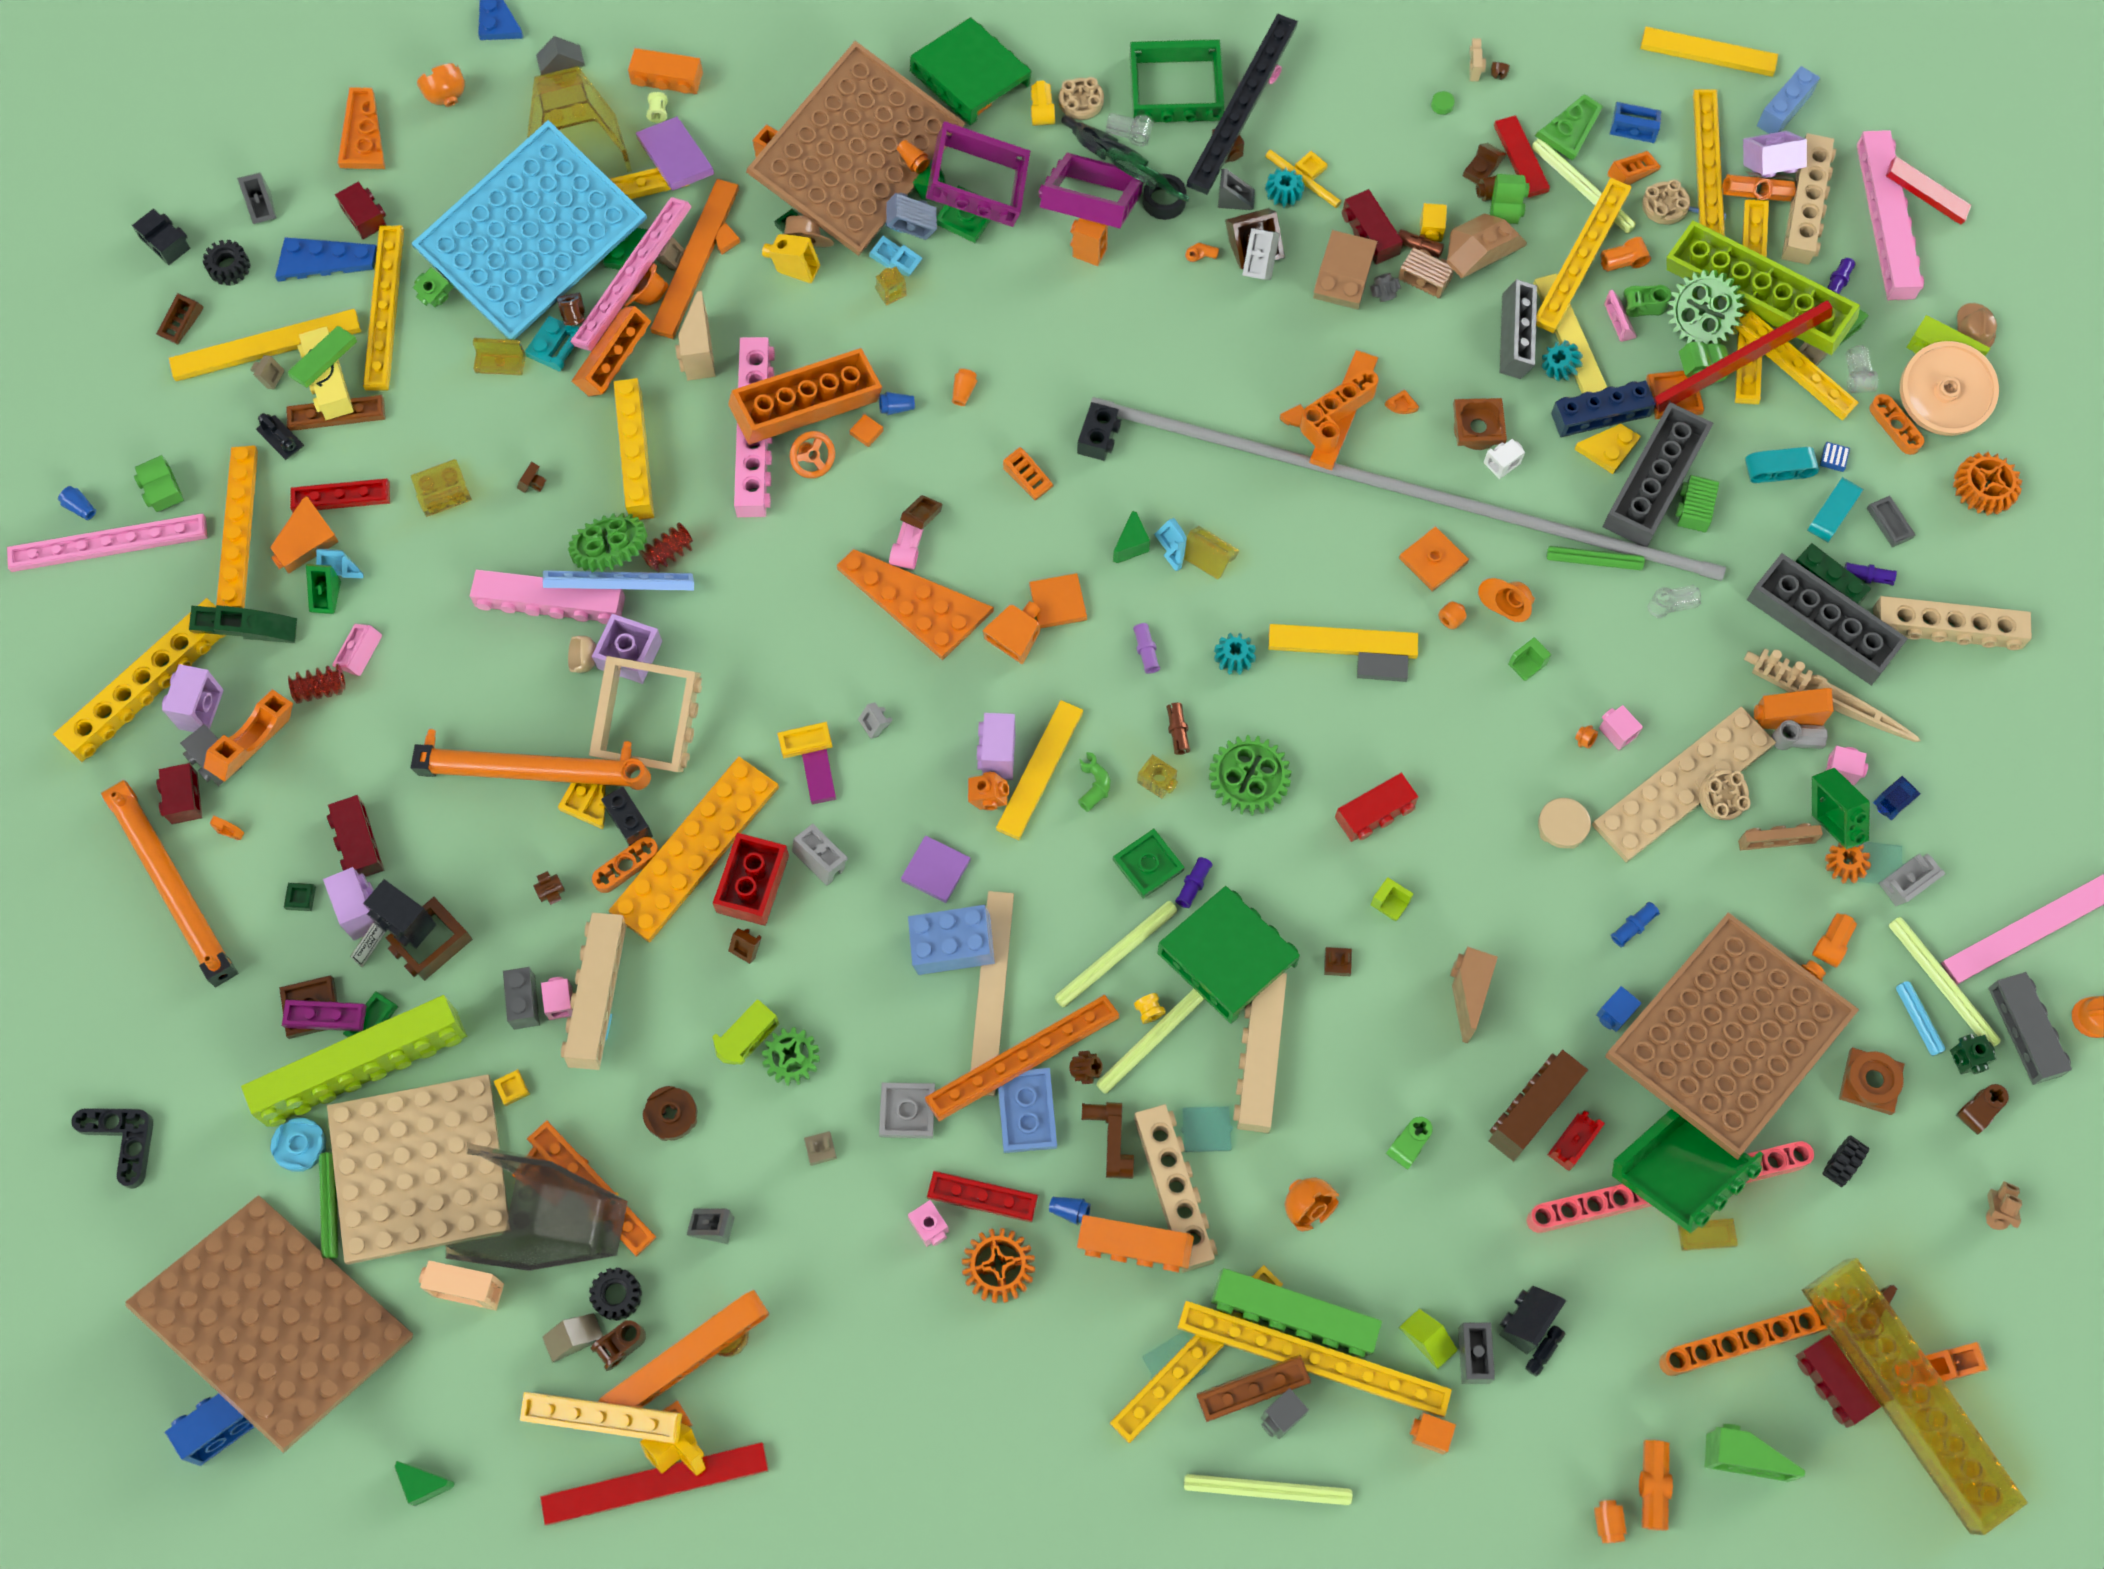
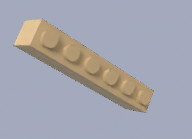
[561,913,626,1070]
[1233,973,1287,1133]

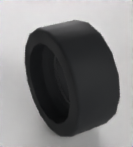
[1143,174,1187,220]

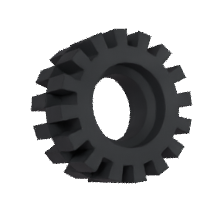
[203,240,250,286]
[1822,1135,1870,1187]
[589,1267,642,1321]

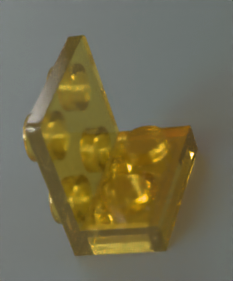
[411,459,472,517]

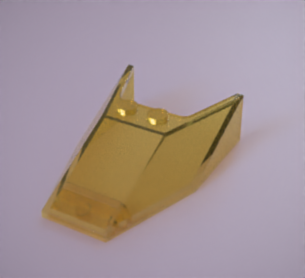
[527,66,632,172]

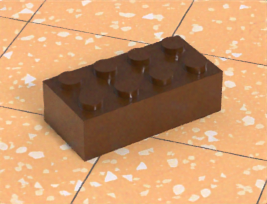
[1488,1049,1588,1162]

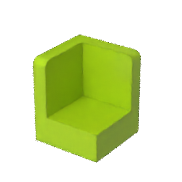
[1370,877,1413,921]

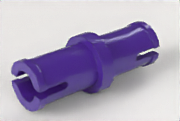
[1827,257,1856,294]
[1844,562,1897,586]
[1175,857,1213,909]

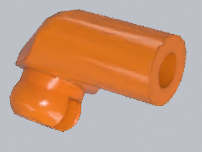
[1185,243,1220,262]

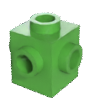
[412,267,454,308]

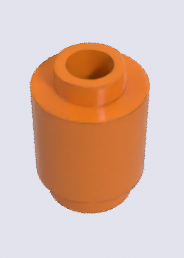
[1594,1500,1627,1544]

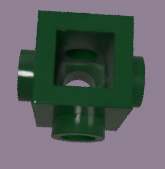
[1950,1034,1996,1075]

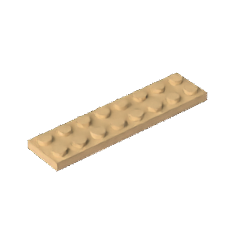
[1592,706,1776,863]

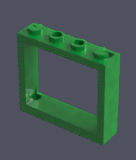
[1130,39,1225,123]

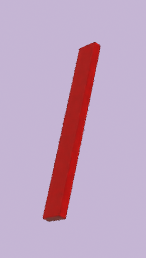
[1654,301,1833,413]
[540,1442,769,1526]

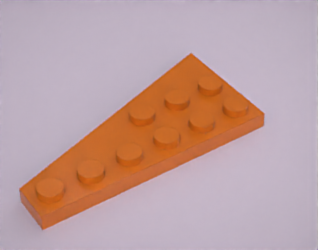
[837,549,994,660]

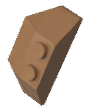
[1447,213,1527,278]

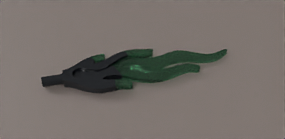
[1061,115,1189,201]

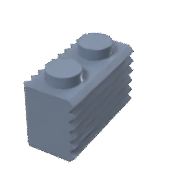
[887,193,937,240]

